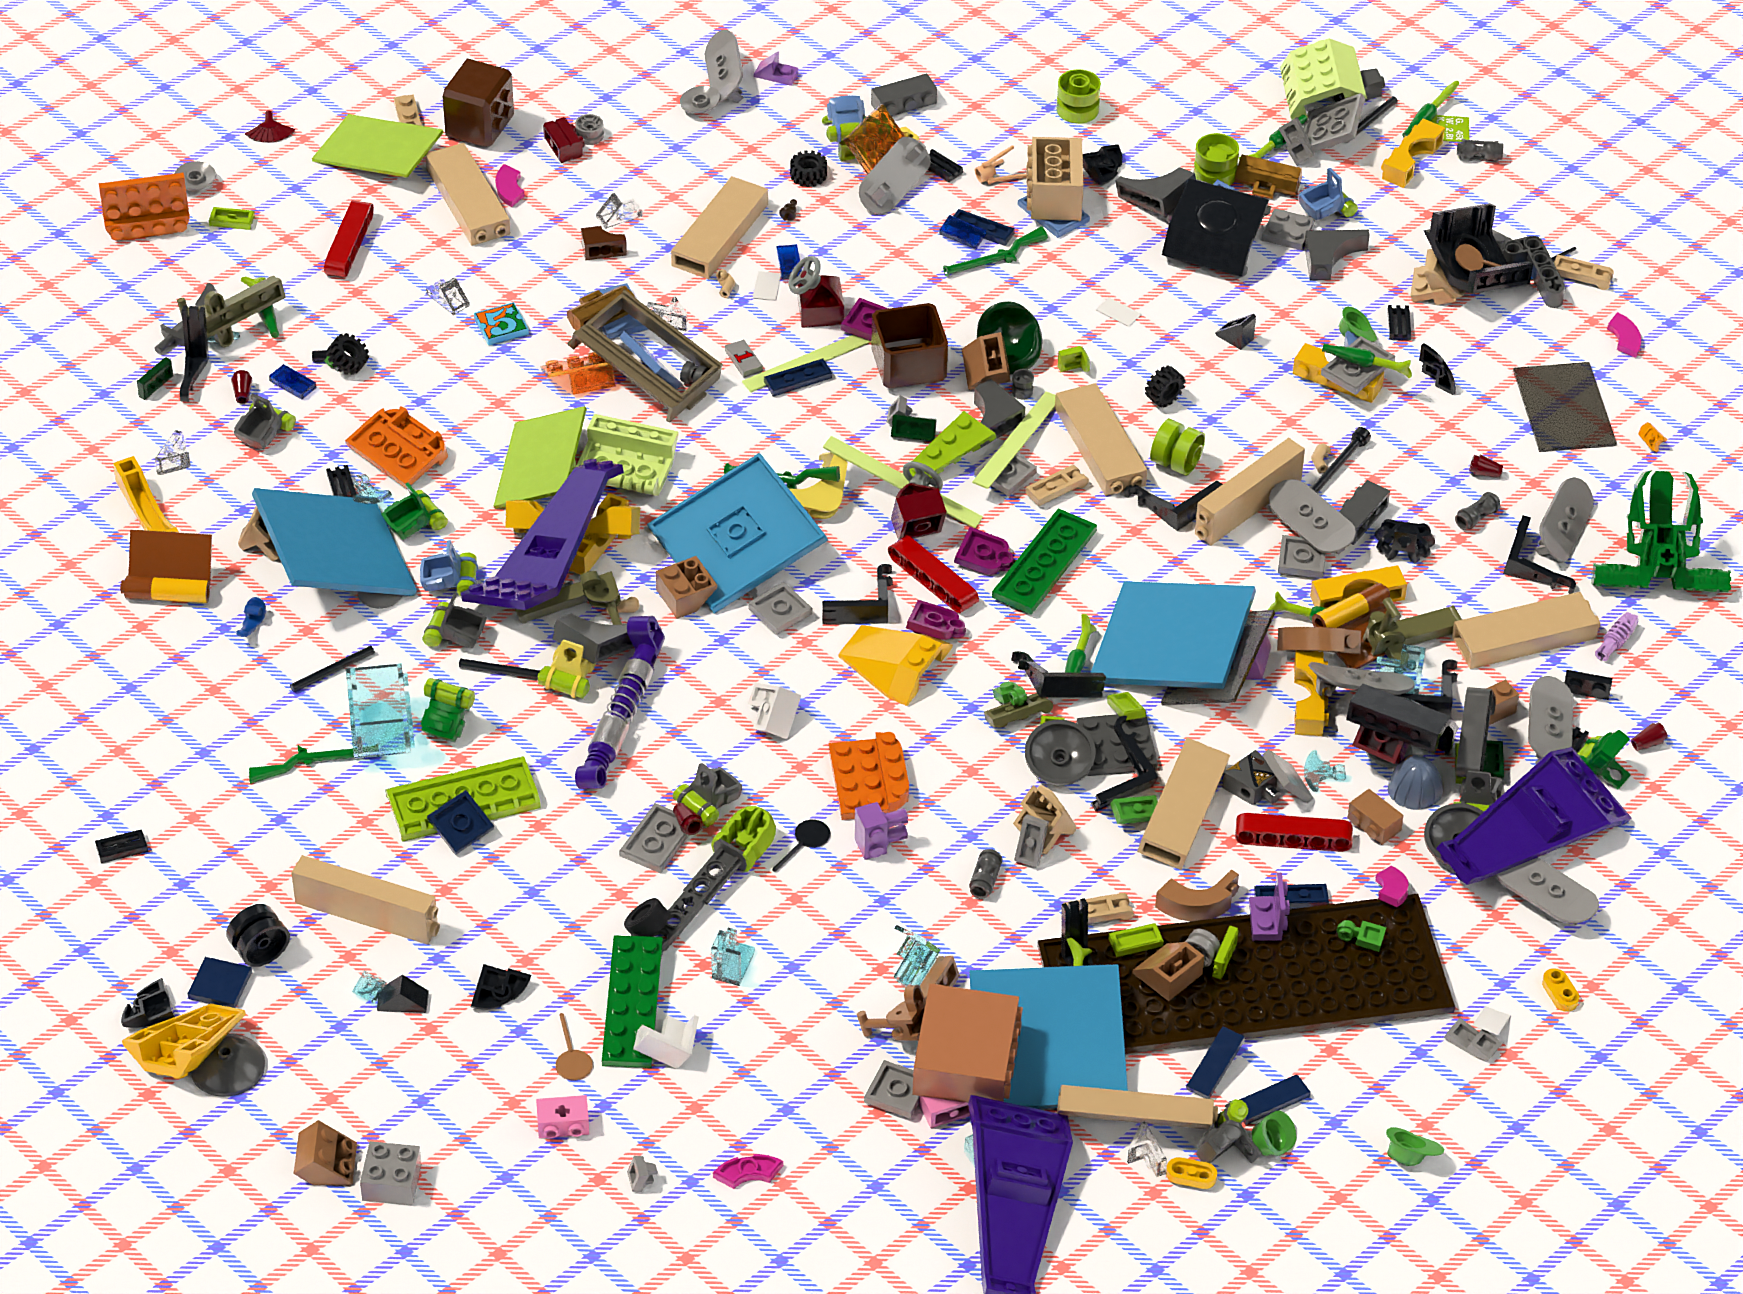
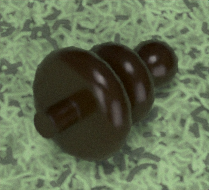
[779,199,797,221]

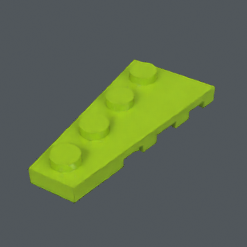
[909,411,997,478]

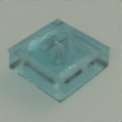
[352,970,387,1004]

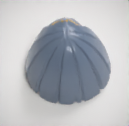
[1387,754,1443,810]

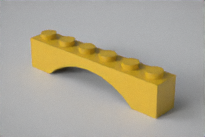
[113,456,179,532]
[505,500,640,539]

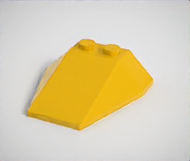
[838,625,953,706]
[122,1004,246,1079]

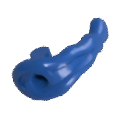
[236,597,266,637]

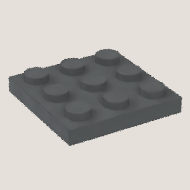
[1076,714,1158,776]

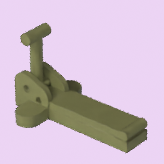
[177,275,286,347]
[515,571,622,625]
[1363,597,1463,666]

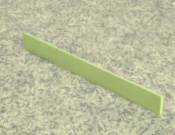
[742,335,871,393]
[972,391,1055,489]
[822,436,983,528]

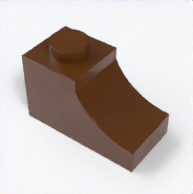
[581,226,627,261]

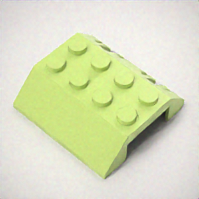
[1280,38,1367,120]
[572,414,679,496]

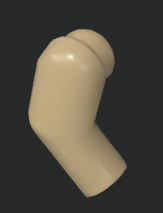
[716,269,735,298]
[1311,443,1331,473]
[606,596,640,615]

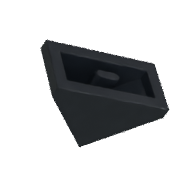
[1215,313,1256,350]
[377,974,429,1013]

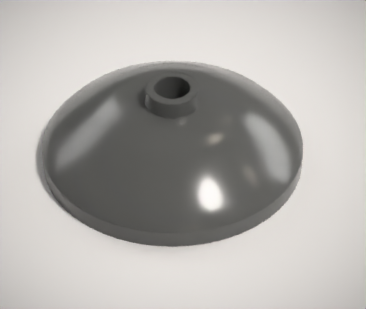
[1025,720,1096,786]
[1424,803,1484,866]
[190,1034,265,1097]

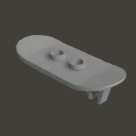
[704,30,744,103]
[858,137,931,214]
[1535,477,1594,563]
[1269,479,1357,555]
[1308,662,1415,697]
[1528,676,1574,764]
[1495,857,1599,925]

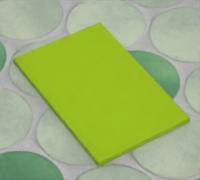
[311,114,444,178]
[493,406,587,509]

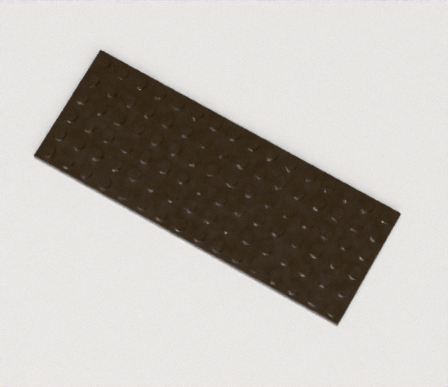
[1037,894,1455,1054]

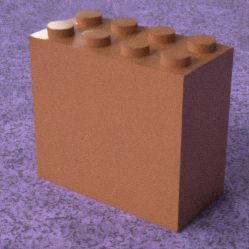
[912,983,1023,1103]

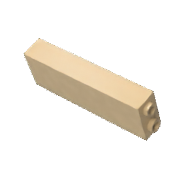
[425,143,511,246]
[671,176,768,280]
[1055,383,1147,496]
[1195,437,1305,546]
[1452,592,1600,669]
[1137,737,1231,870]
[291,855,440,945]
[1057,1085,1218,1129]

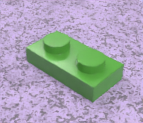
[1110,795,1158,824]

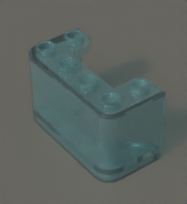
[345,663,415,759]

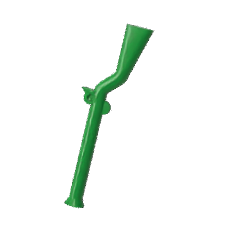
[943,226,1048,277]
[724,463,840,489]
[249,744,379,784]

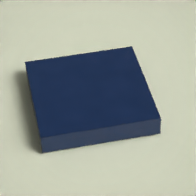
[427,790,495,855]
[187,956,252,1008]

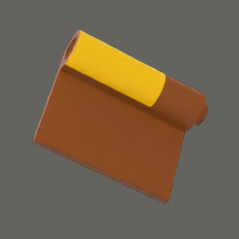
[120,529,213,603]
[1312,583,1400,669]

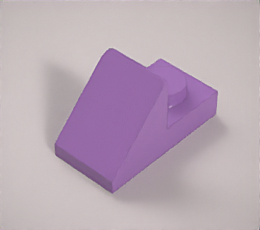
[754,51,799,86]

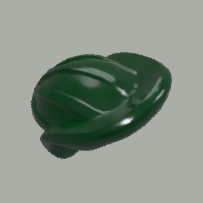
[976,301,1043,375]

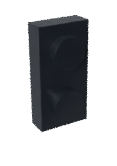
[1564,670,1613,700]

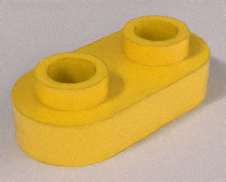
[1542,968,1579,1012]
[1166,1157,1217,1189]

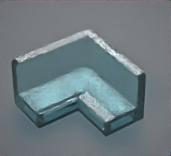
[1375,644,1426,694]
[894,925,941,987]
[711,927,755,986]

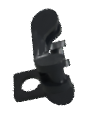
[1374,519,1435,563]

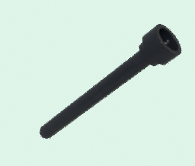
[1311,427,1371,494]

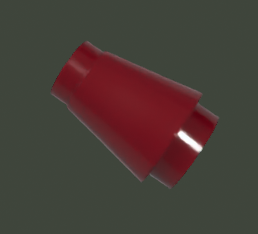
[231,370,253,404]
[1469,454,1503,478]
[1631,722,1668,751]
[673,803,703,835]

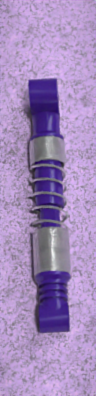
[575,615,665,789]

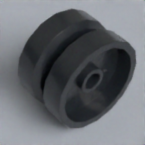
[226,904,290,967]

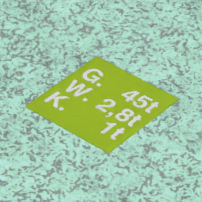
[1431,115,1469,142]

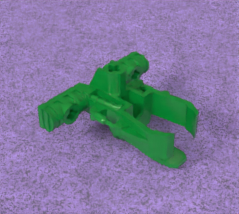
[1591,470,1732,592]

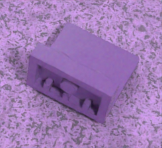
[1249,872,1290,941]

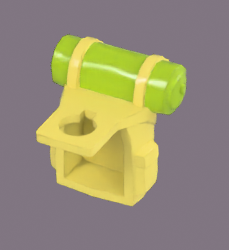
[538,640,596,699]

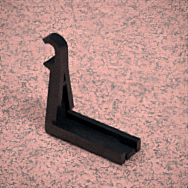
[180,305,209,402]
[1124,480,1223,531]
[1503,515,1576,594]
[822,564,893,624]
[1011,651,1106,698]
[1396,659,1458,716]
[1091,716,1159,812]
[1061,898,1094,966]

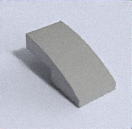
[1278,117,1314,165]
[1444,1018,1503,1061]

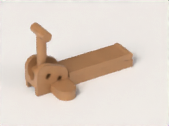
[856,955,960,1041]

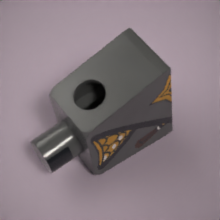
[1222,750,1281,805]

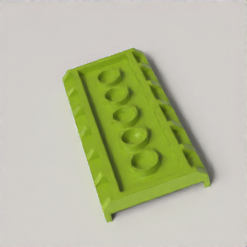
[385,756,541,842]

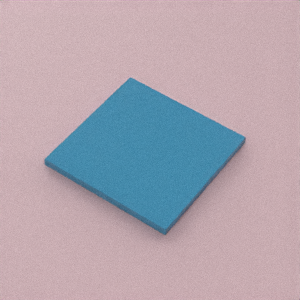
[647,452,828,614]
[251,488,417,596]
[1091,581,1256,689]
[969,964,1128,1109]

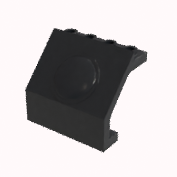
[1161,178,1272,277]
[1423,203,1533,294]
[1346,684,1459,756]

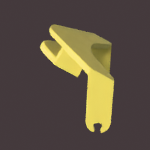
[789,452,848,519]

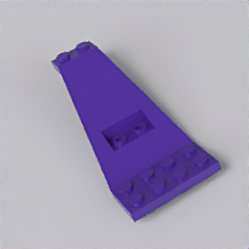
[461,459,624,610]
[1436,747,1632,885]
[968,1095,1073,1294]

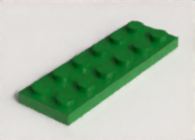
[992,508,1097,615]
[601,935,663,1068]

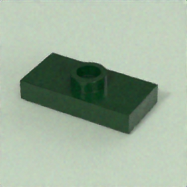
[136,357,174,400]
[891,414,937,441]
[1483,740,1504,782]

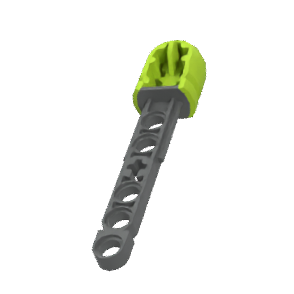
[652,806,776,955]

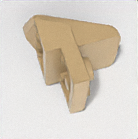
[1410,249,1467,305]
[238,506,279,561]
[1013,785,1076,854]

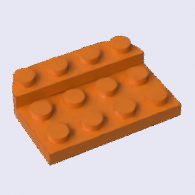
[98,172,190,241]
[345,406,448,489]
[828,731,909,820]

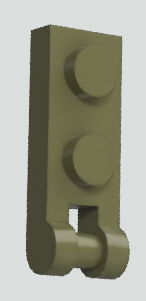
[984,693,1053,728]

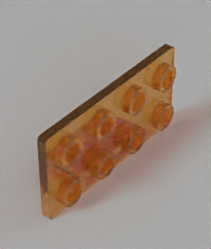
[540,352,616,395]

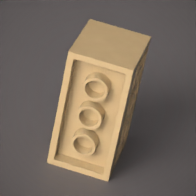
[1026,136,1083,221]

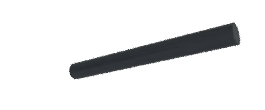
[1345,96,1398,143]
[290,645,375,692]
[459,658,541,679]

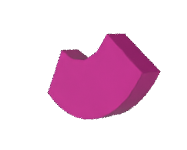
[495,164,525,207]
[1607,312,1641,358]
[1375,865,1409,907]
[713,1154,784,1189]

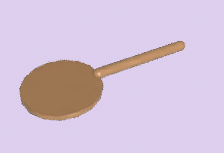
[1455,244,1502,272]
[556,1013,593,1081]

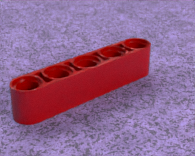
[324,200,374,277]
[887,536,979,614]
[1235,813,1353,852]

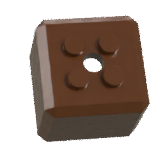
[442,58,514,148]
[871,303,948,389]

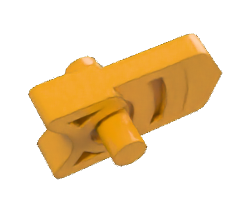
[1638,422,1668,452]

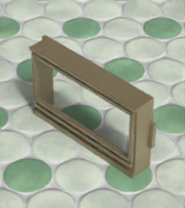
[567,290,723,423]

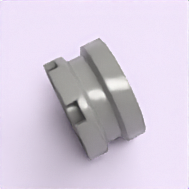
[575,114,604,145]
[1185,929,1221,968]

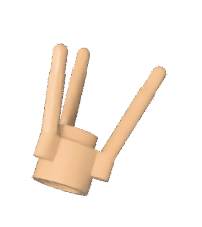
[974,145,1027,185]

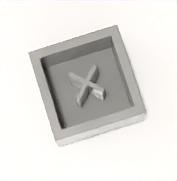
[360,1141,422,1206]

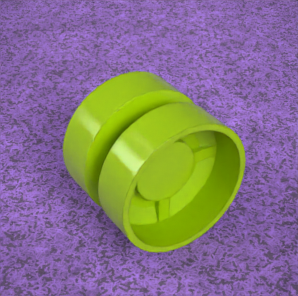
[1056,69,1101,124]
[1193,133,1239,186]
[1150,418,1205,476]

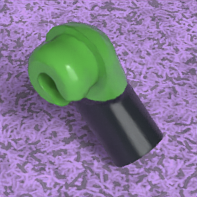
[312,350,337,367]

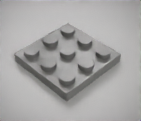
[1304,93,1365,153]

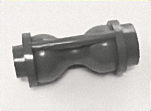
[1456,139,1504,161]
[1455,492,1500,530]
[969,849,1003,899]

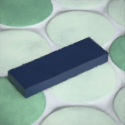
[949,209,1015,246]
[764,359,832,396]
[1254,883,1329,909]
[1186,1026,1245,1099]
[1239,1074,1311,1125]

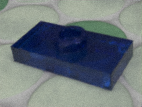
[939,215,986,250]
[776,244,802,280]
[269,364,317,400]

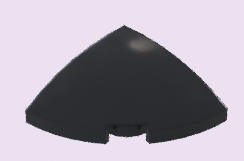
[1083,144,1122,185]
[1419,343,1456,395]
[470,964,532,1010]
[121,978,175,1028]

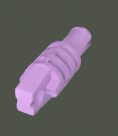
[1595,612,1639,661]

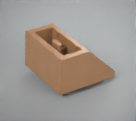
[962,332,1011,390]
[655,556,717,619]
[1133,942,1204,1001]
[293,1120,357,1186]

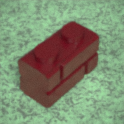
[543,117,585,163]

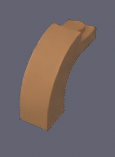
[1277,627,1361,654]
[1155,869,1239,921]

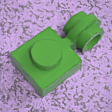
[992,681,1027,706]
[1337,920,1386,952]

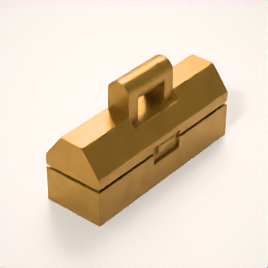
[1235,154,1302,199]
[566,286,635,330]

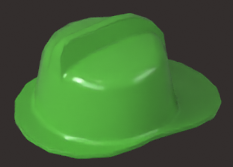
[1338,306,1377,342]
[1251,1110,1296,1156]
[1386,1127,1445,1166]

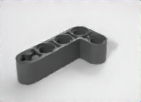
[1503,236,1565,308]
[1456,687,1496,779]

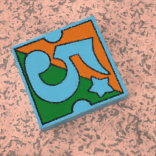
[474,302,529,346]

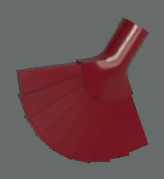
[245,110,295,143]

